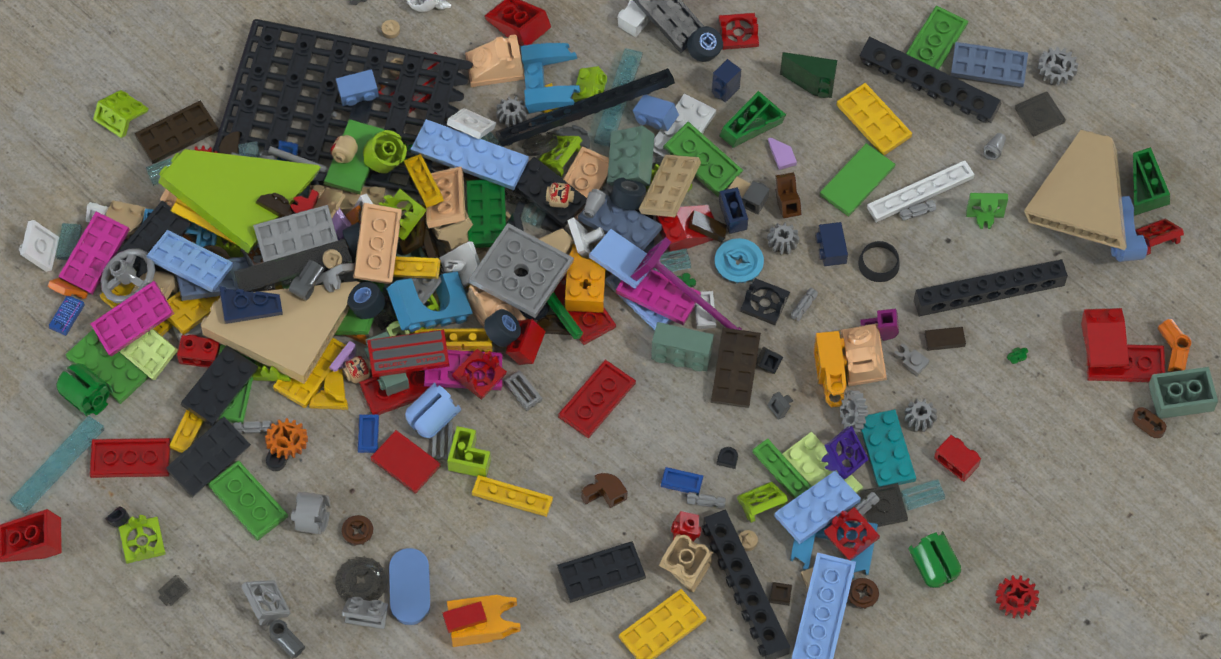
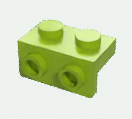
[572,66,607,102]

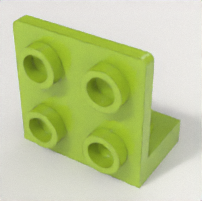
[93,90,149,138]

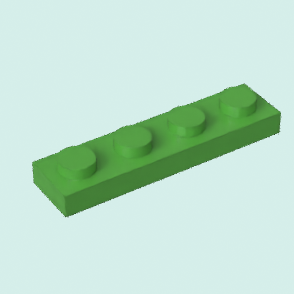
[752,439,811,499]

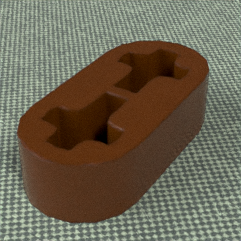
[1132,407,1167,439]

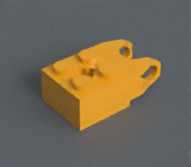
[565,244,606,312]
[814,331,847,407]
[447,595,521,647]

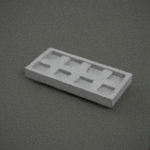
[253,205,338,262]

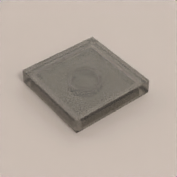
[1015,91,1066,137]
[859,483,908,527]

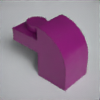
[861,308,899,341]

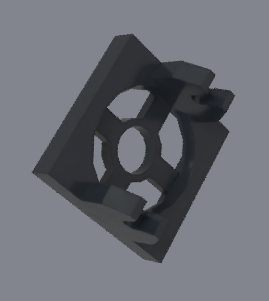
[740,278,790,325]

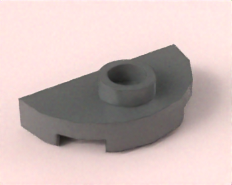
[556,125,590,149]

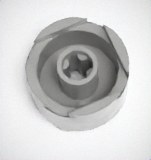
[291,492,330,534]

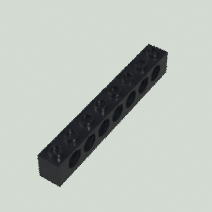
[859,36,1002,123]
[914,259,1068,317]
[701,509,790,659]

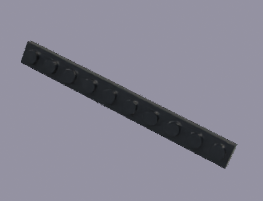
[495,68,675,147]

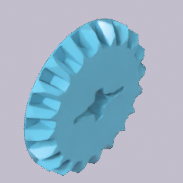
[715,238,764,284]

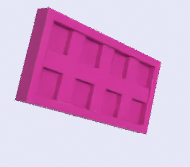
[58,211,130,295]
[616,269,701,325]
[91,281,175,357]
[424,350,502,390]

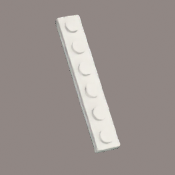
[867,161,974,222]

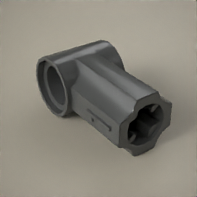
[289,260,324,301]
[269,619,305,659]

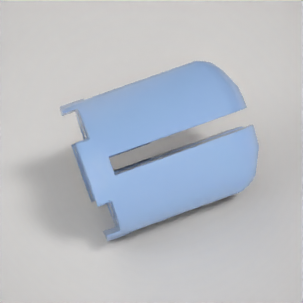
[405,382,461,439]

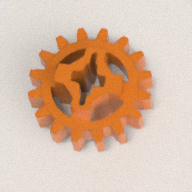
[265,418,308,459]

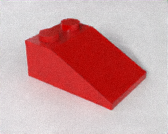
[484,0,551,46]
[656,205,714,255]
[1081,308,1129,368]
[0,509,62,562]

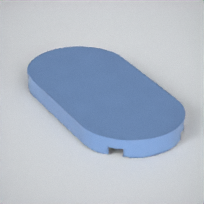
[389,548,430,625]

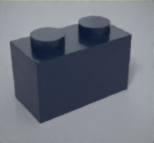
[712,59,742,103]
[719,187,748,234]
[815,222,848,267]

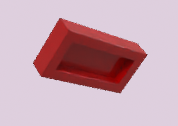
[442,601,487,633]

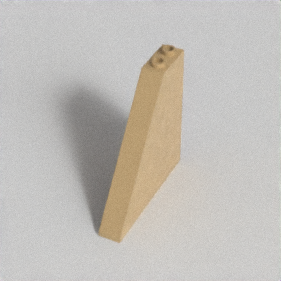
[1024,130,1127,250]
[201,281,360,384]

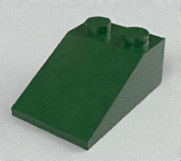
[780,52,838,98]

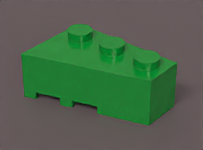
[719,91,786,148]
[1133,147,1170,216]

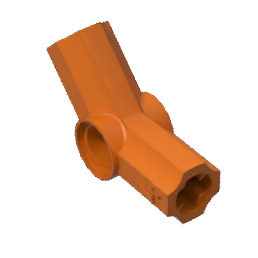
[1158,319,1191,372]

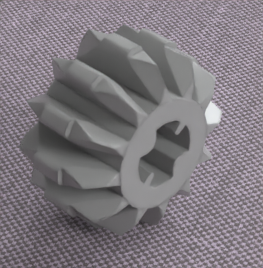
[496,96,527,127]
[767,222,799,255]
[904,399,937,432]

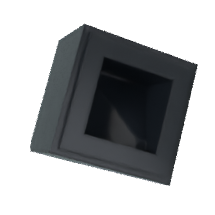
[756,346,783,374]

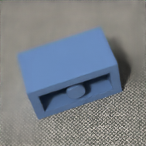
[336,69,379,106]
[632,95,679,131]

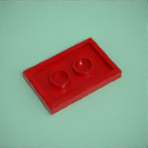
[371,430,441,494]

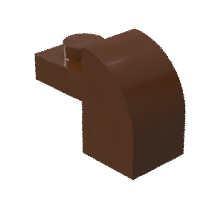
[775,172,802,219]
[582,473,628,508]

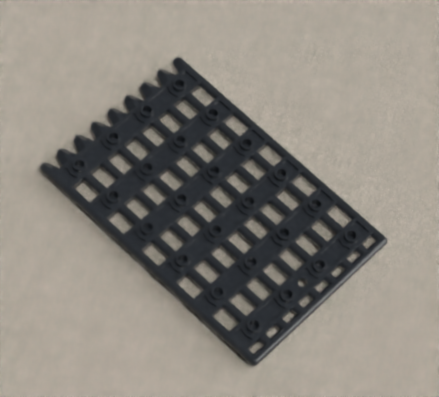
[213,19,473,195]

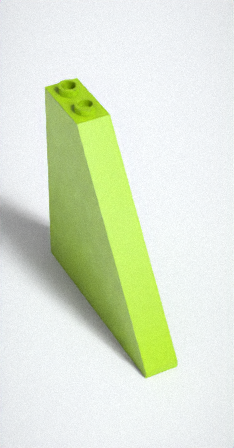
[158,149,321,254]

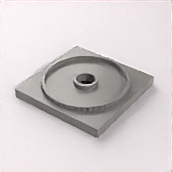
[469,223,574,318]

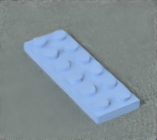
[411,119,529,190]
[792,553,856,659]

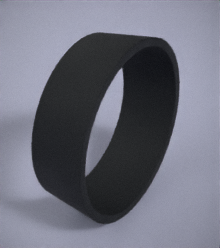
[858,241,900,282]

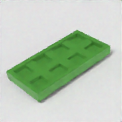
[65,329,148,404]

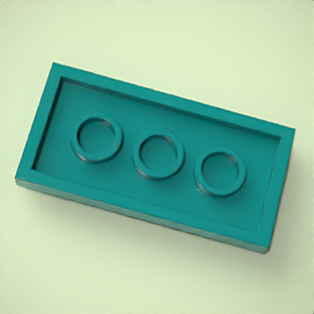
[860,409,916,489]

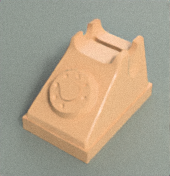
[465,35,525,87]
[467,285,526,328]
[840,323,887,386]

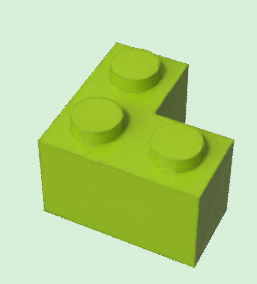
[447,426,491,477]

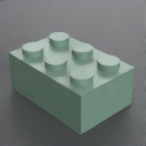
[607,126,655,187]
[651,322,714,372]
[1149,367,1218,419]

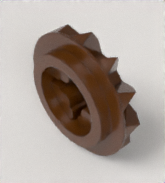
[342,515,373,546]
[848,578,879,609]

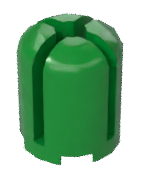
[56,363,113,417]
[908,531,961,588]

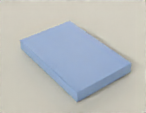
[589,229,651,289]

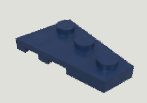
[219,286,283,324]

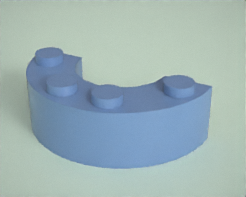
[1111,196,1148,262]

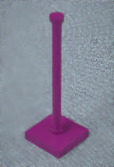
[630,237,742,330]

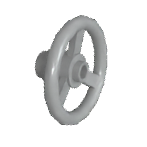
[101,248,155,303]

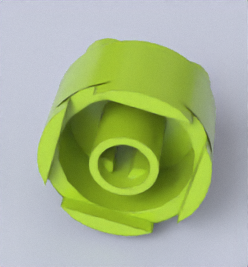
[363,130,407,173]

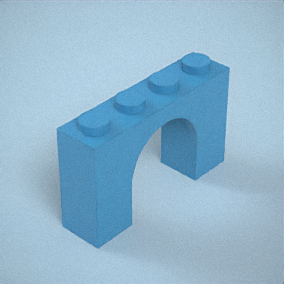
[387,271,473,332]

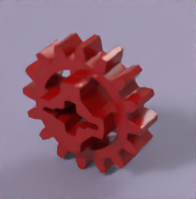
[995,575,1039,619]

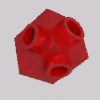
[671,511,701,542]

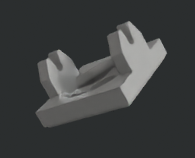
[315,263,361,292]
[241,580,291,627]

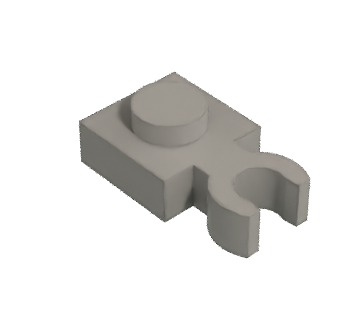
[894,344,930,376]

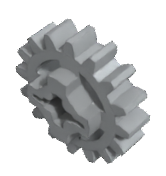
[1038,47,1079,85]
[840,390,868,432]

